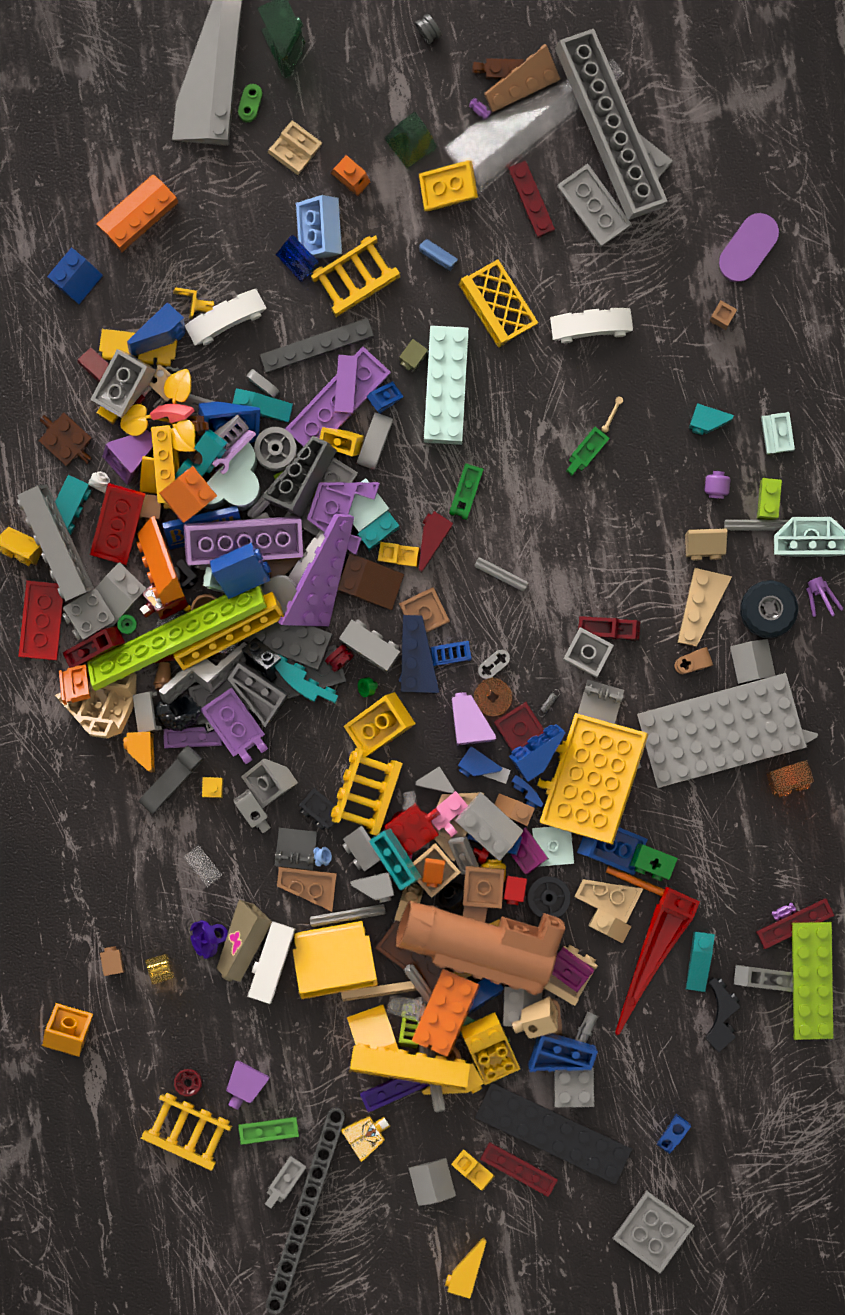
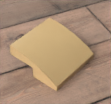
[268,121,322,175]

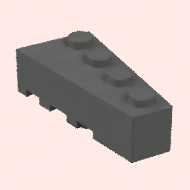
[262,436,337,518]

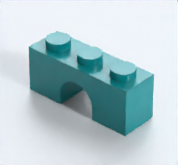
[175,429,228,480]

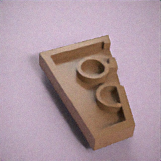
[277,866,337,912]

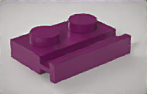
[511,827,549,875]
[552,947,594,992]

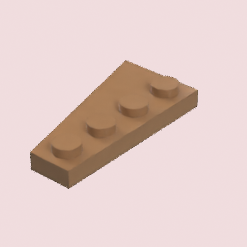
[484,44,560,112]

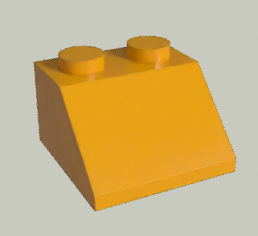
[124,732,155,772]
[42,1003,93,1057]

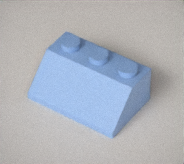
[296,195,342,259]

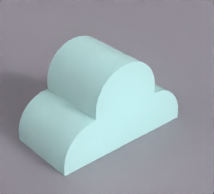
[204,442,261,511]

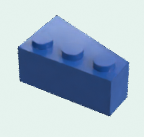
[528,1033,597,1072]

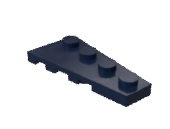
[401,615,440,693]

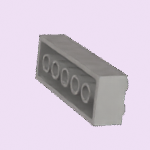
[17,484,94,601]

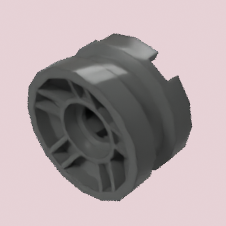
[415,14,442,44]

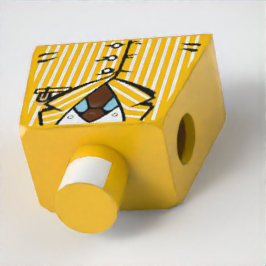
[341,1116,390,1162]

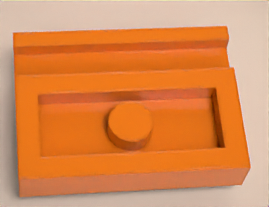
[59,664,91,705]

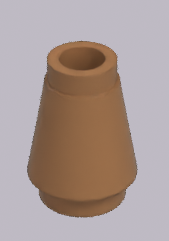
[153,662,172,691]

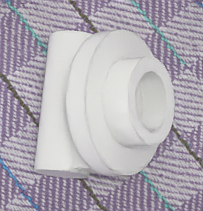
[88,472,110,493]

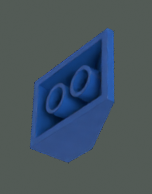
[127,302,185,356]
[198,402,260,443]
[577,827,648,875]

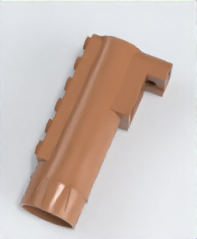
[396,901,565,995]

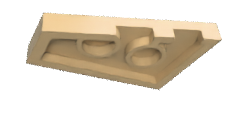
[574,879,643,923]

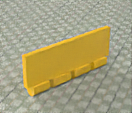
[99,329,177,367]

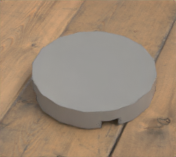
[262,575,297,613]

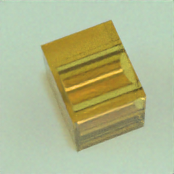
[145,954,174,984]

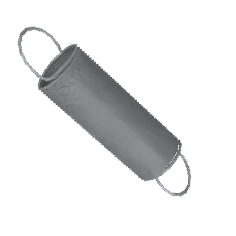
[538,689,560,717]

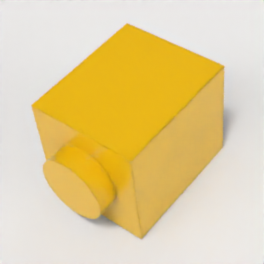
[202,777,223,798]

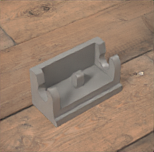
[133,692,162,732]

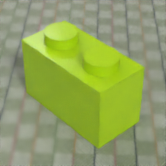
[757,478,782,520]

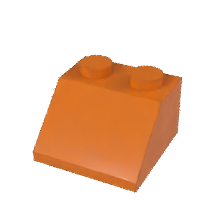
[159,466,217,523]

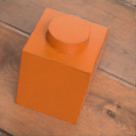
[422,858,445,888]

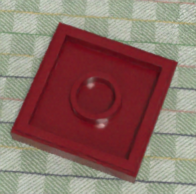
[493,702,544,751]

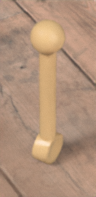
[602,397,623,433]

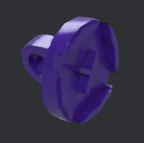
[190,920,228,959]

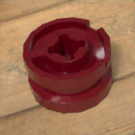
[325,644,355,673]
[174,1069,202,1096]

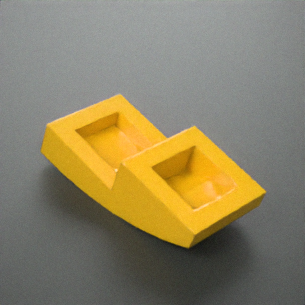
[378,542,421,567]
[451,1150,495,1191]

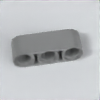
[357,412,393,470]

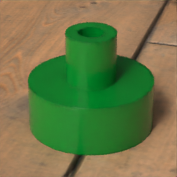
[117,615,137,634]
[358,677,378,697]

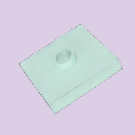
[532,827,574,867]

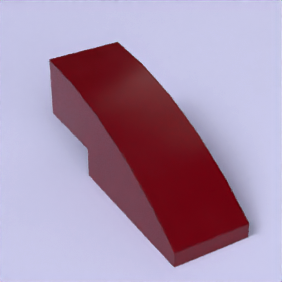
[578,616,641,641]

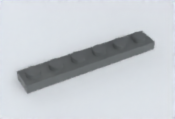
[260,318,374,374]

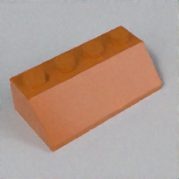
[97,175,178,252]
[136,516,184,604]

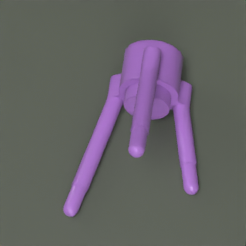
[806,577,843,617]

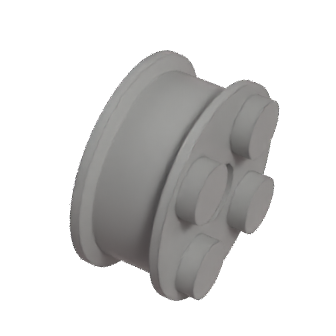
[254,427,297,471]

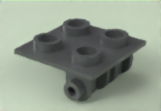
[275,828,317,870]

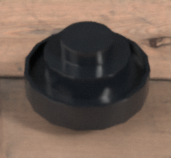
[439,882,464,910]

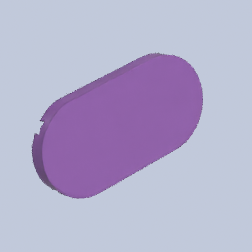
[719,213,779,282]

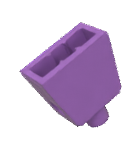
[226,1060,270,1110]

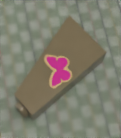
[217,900,272,982]

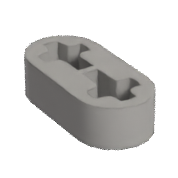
[246,369,280,398]
[478,650,510,680]

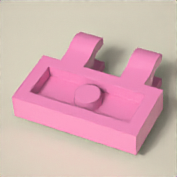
[432,791,468,838]

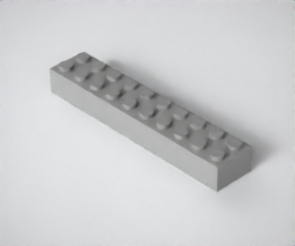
[555,29,667,220]

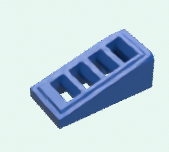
[431,641,471,666]

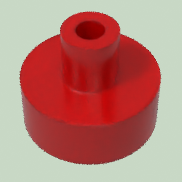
[473,847,489,865]

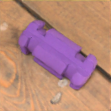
[469,98,491,120]
[772,903,796,921]

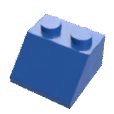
[47,247,103,304]

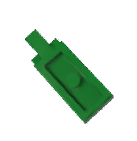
[566,427,610,476]

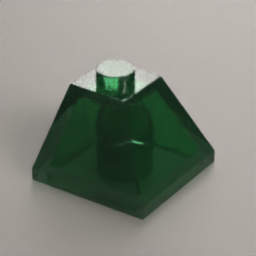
[385,112,437,169]

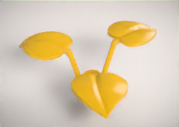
[120,369,196,452]

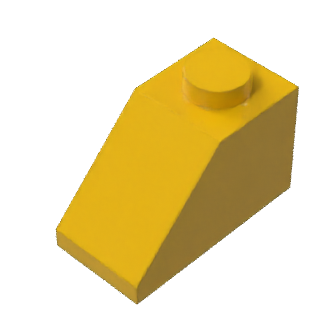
[319,427,365,456]

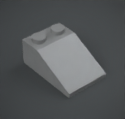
[90,349,156,418]
[95,562,147,628]

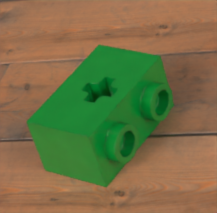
[630,844,677,881]

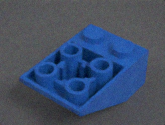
[509,724,565,782]

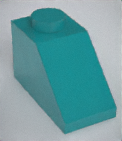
[689,403,734,435]

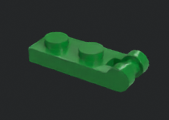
[449,463,484,520]

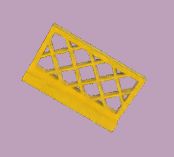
[458,260,538,348]

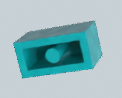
[357,510,399,551]

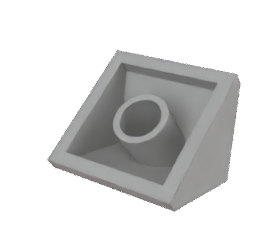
[563,627,614,678]
[730,639,776,684]
[409,1158,456,1206]

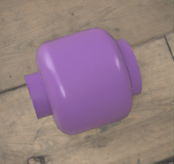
[705,471,731,499]

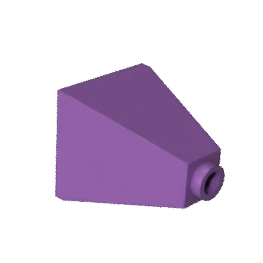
[102,430,153,485]

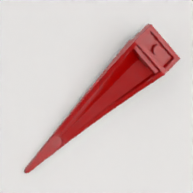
[615,887,700,1035]

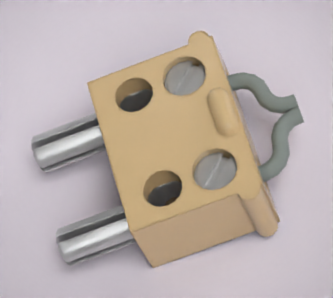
[142,365,181,409]

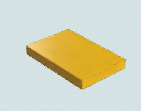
[419,160,478,212]

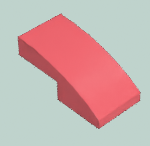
[150,404,195,423]

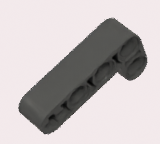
[138,745,204,814]

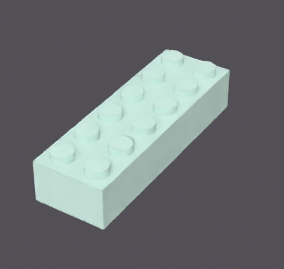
[424,326,468,445]

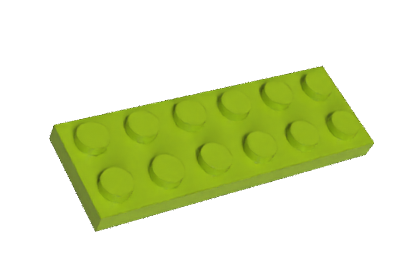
[792,922,833,1040]

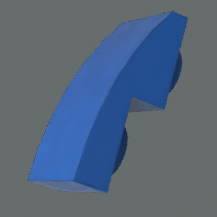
[511,775,543,809]

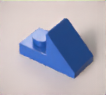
[367,382,403,413]

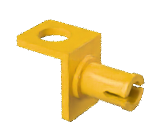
[173,288,214,319]

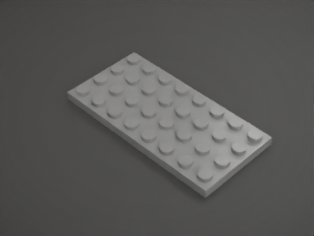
[637,673,807,788]

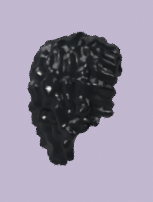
[155,694,202,731]

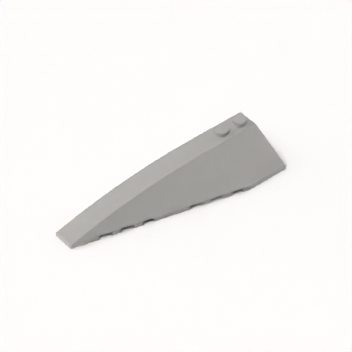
[172,0,243,146]

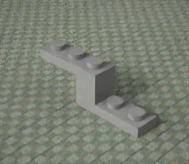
[159,642,247,704]

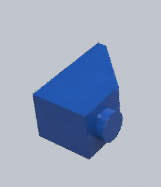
[458,746,502,777]

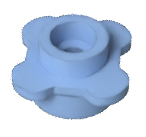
[313,847,332,866]

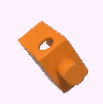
[331,155,370,196]

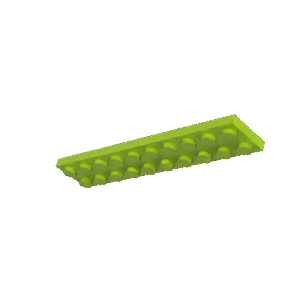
[87,585,267,691]

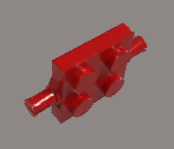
[385,803,441,856]

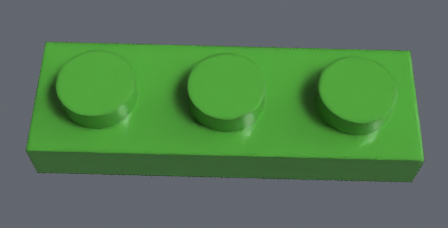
[238,1117,299,1144]

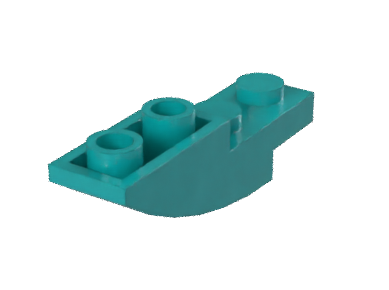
[275,655,339,704]

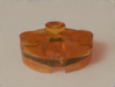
[474,678,512,717]

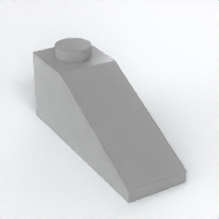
[734,965,793,992]

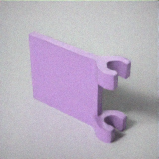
[213,430,256,474]

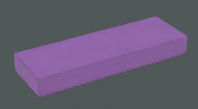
[334,355,358,414]
[164,727,222,748]

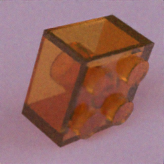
[766,760,814,797]

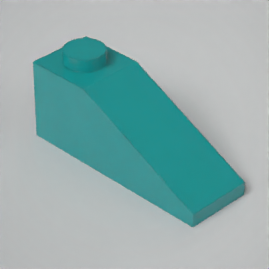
[233,388,293,423]
[686,932,715,992]

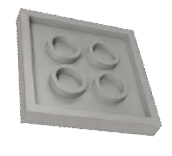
[613,1190,694,1274]

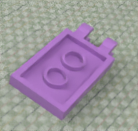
[201,687,268,764]

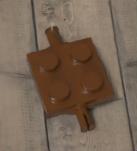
[38,413,93,467]

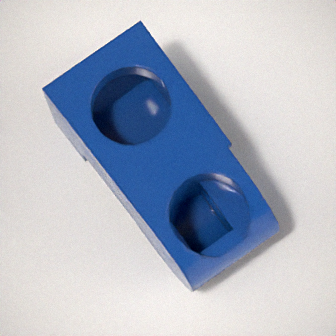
[657,1114,691,1154]

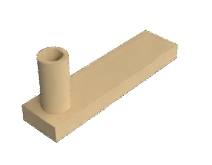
[341,981,418,1002]

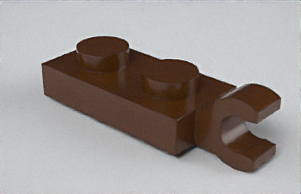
[472,58,524,79]
[188,414,209,436]

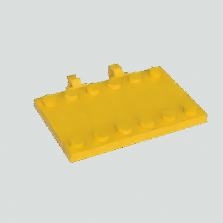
[537,713,648,845]

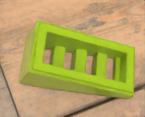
[398,1005,419,1048]

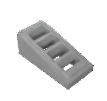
[214,415,249,451]

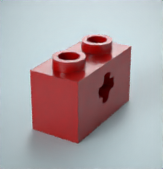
[503,876,527,905]

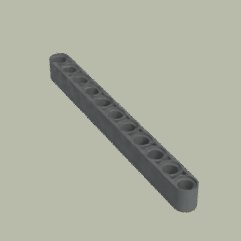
[266,1107,345,1314]

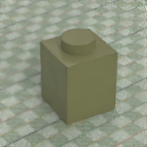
[399,339,428,371]

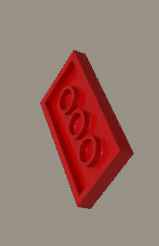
[90,483,146,565]
[18,580,64,661]

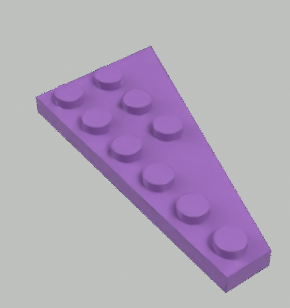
[278,514,354,626]

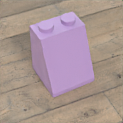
[451,692,496,745]

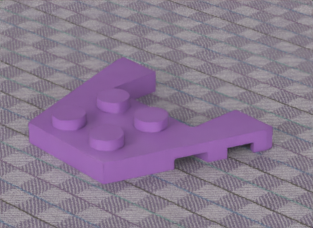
[307,482,380,555]

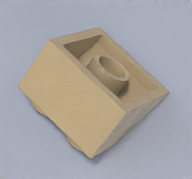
[685,529,727,560]

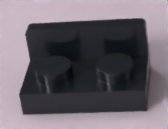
[242,638,281,683]

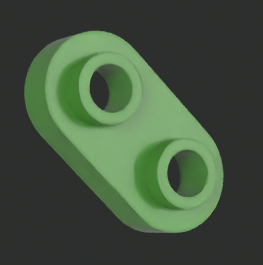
[238,84,262,122]

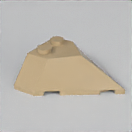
[55,672,136,739]

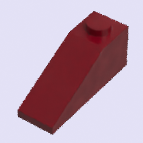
[419,511,453,573]
[62,626,125,668]

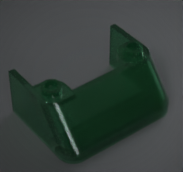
[257,0,306,78]

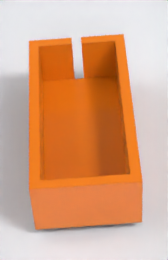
[412,969,480,1057]

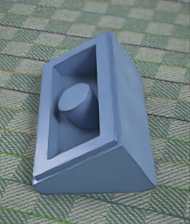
[419,240,458,271]

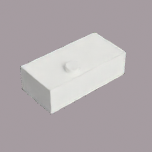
[248,922,296,1004]

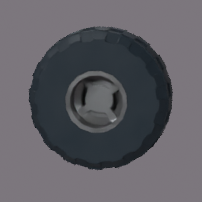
[740,580,799,638]

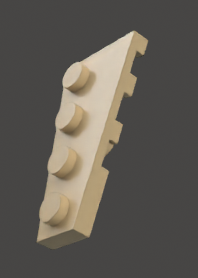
[677,568,732,647]

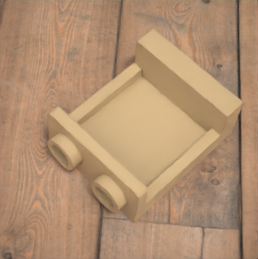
[544,945,598,1006]

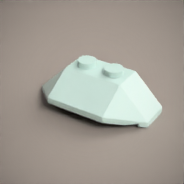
[774,517,845,557]

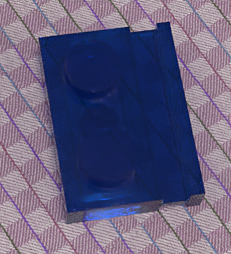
[276,235,319,282]

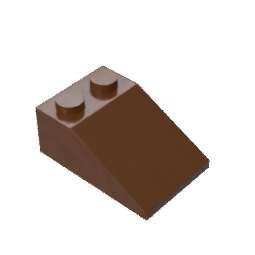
[337,554,404,610]

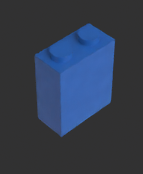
[210,543,271,599]

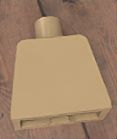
[512,996,558,1039]

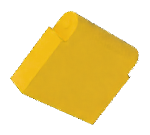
[292,921,378,999]

